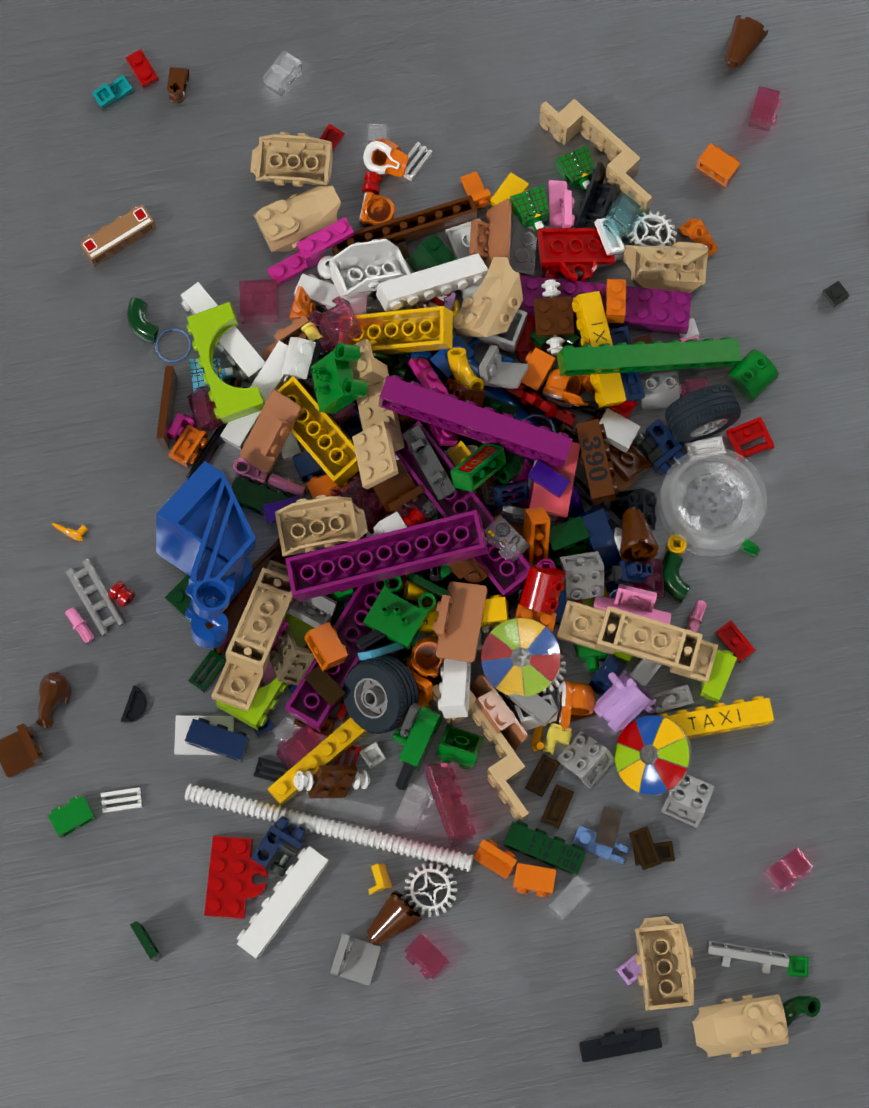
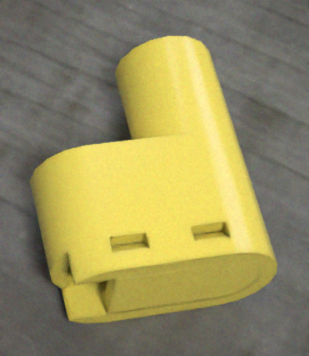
[542,723,572,755]

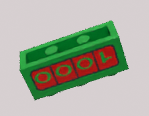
[451,443,506,492]

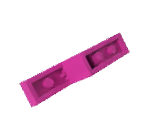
[267,217,355,287]
[408,358,458,446]

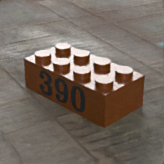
[576,419,619,505]

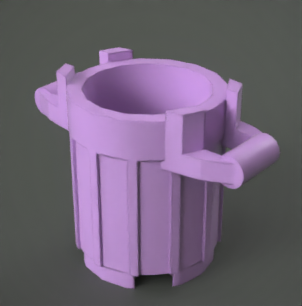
[594,670,657,732]

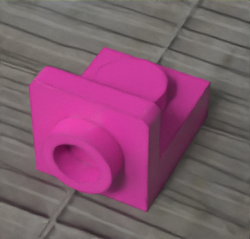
[168,413,197,441]

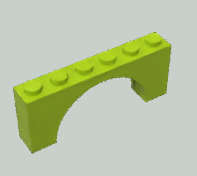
[186,302,265,424]
[216,611,314,730]
[612,649,737,703]

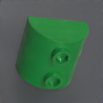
[725,350,779,402]
[436,725,484,769]

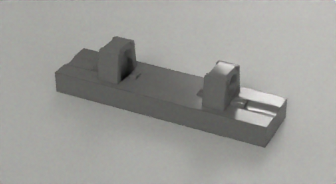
[402,425,457,502]

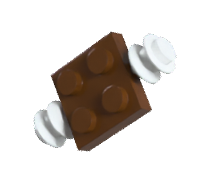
[533,280,574,356]
[293,765,371,799]

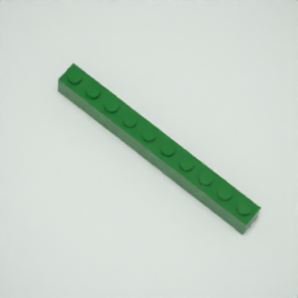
[557,337,742,376]

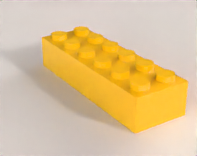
[340,306,453,355]
[265,376,359,487]

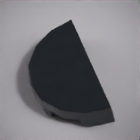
[120,685,147,723]

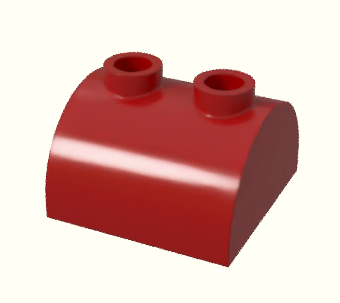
[520,567,566,613]

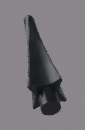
[558,401,605,416]

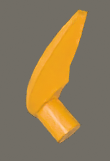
[52,523,88,541]
[531,725,544,754]

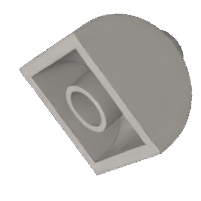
[639,370,680,411]

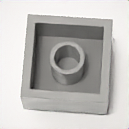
[479,309,527,354]

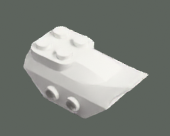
[330,239,413,299]

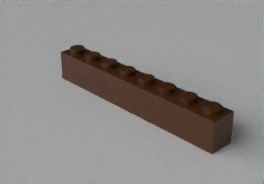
[331,195,477,256]

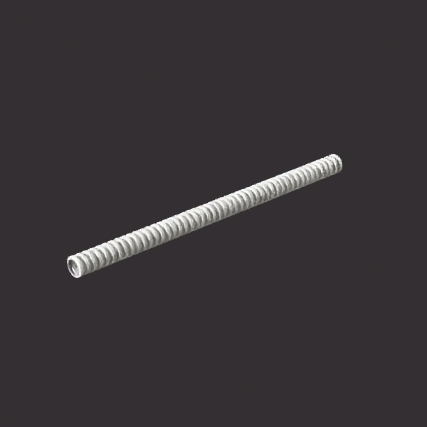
[185,783,474,872]

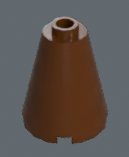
[724,15,768,69]
[620,508,659,563]
[367,890,422,945]

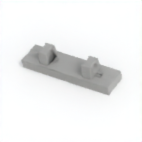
[707,940,789,974]

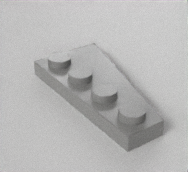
[509,216,537,277]

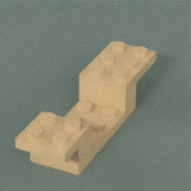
[539,99,652,215]
[350,339,405,489]
[211,560,296,712]
[556,600,718,683]
[431,684,529,822]

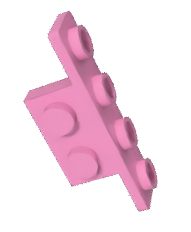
[548,180,575,228]
[593,584,671,624]

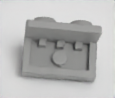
[288,595,337,628]

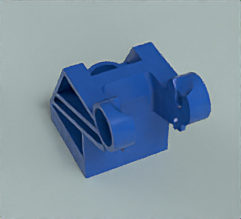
[156,461,256,649]

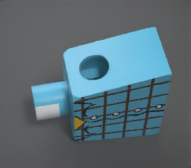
[189,359,234,398]

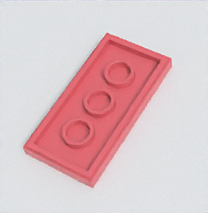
[529,442,580,518]

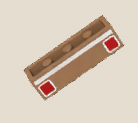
[80,205,156,267]

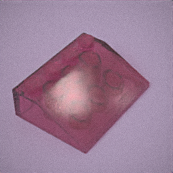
[424,763,476,848]

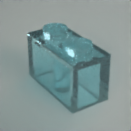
[602,193,641,238]

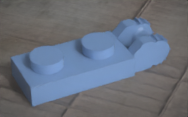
[572,825,630,864]

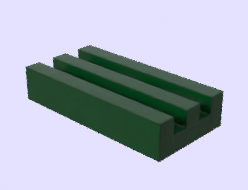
[188,650,226,693]

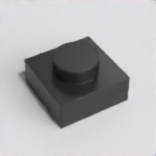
[823,281,849,307]

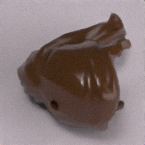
[36,672,71,729]

